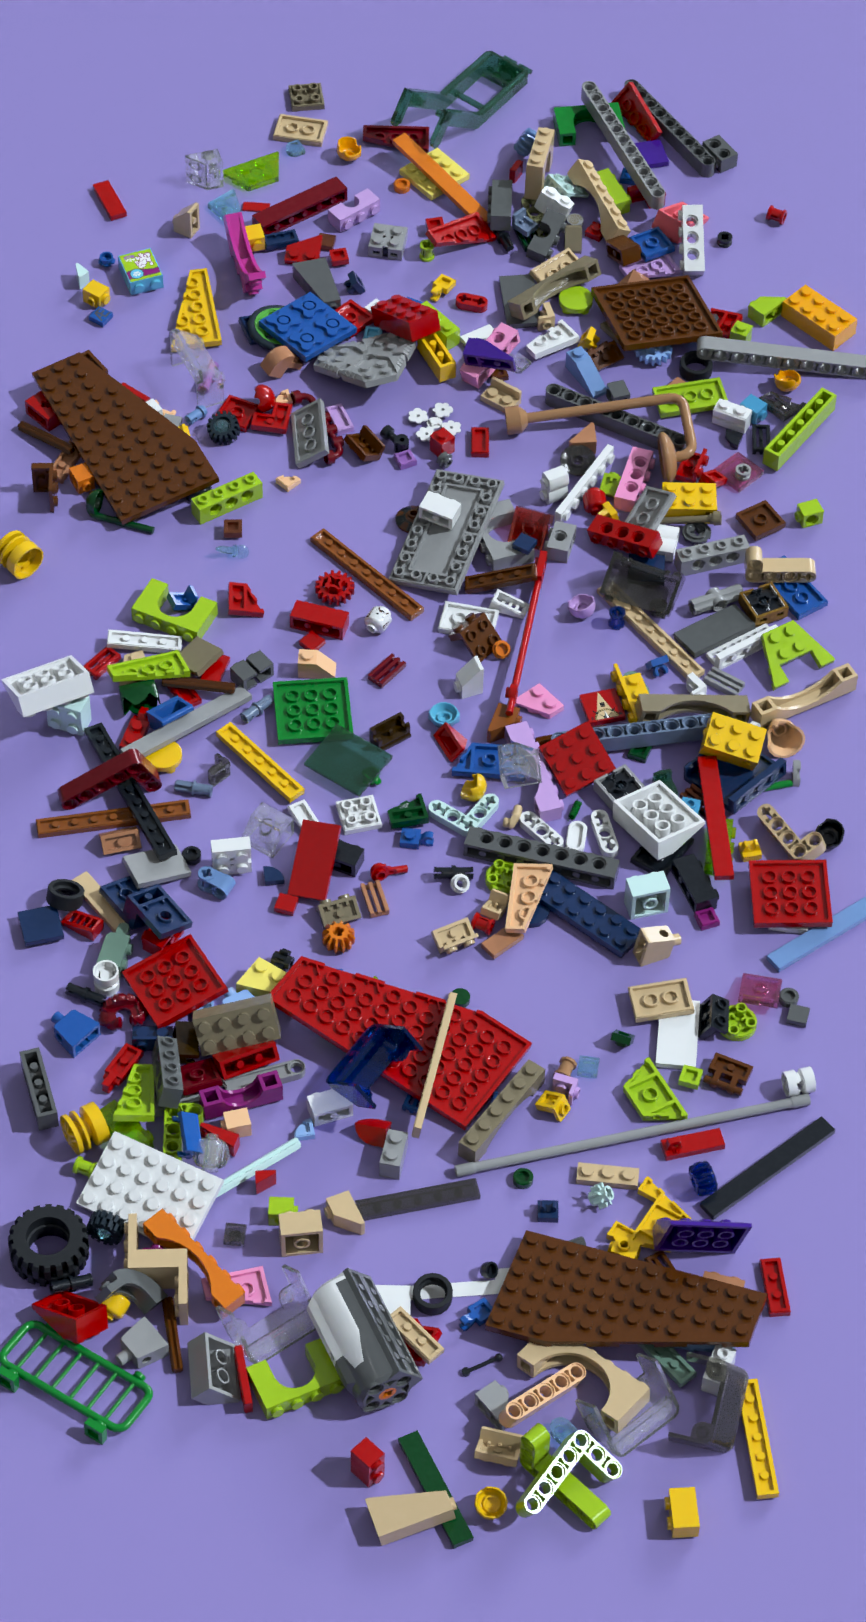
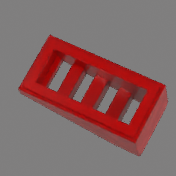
[61,910,104,941]
[200,1122,240,1157]

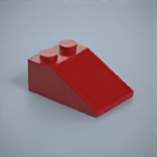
[32,1291,108,1344]

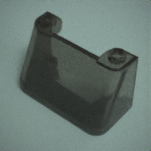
[600,551,686,619]

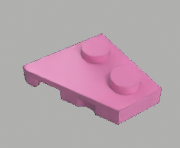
[514,683,564,719]

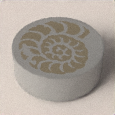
[567,213,584,227]

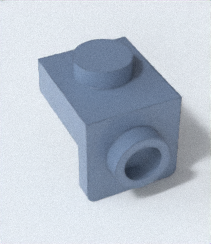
[512,207,538,237]

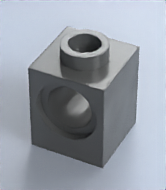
[606,380,630,401]

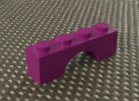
[199,1070,283,1120]

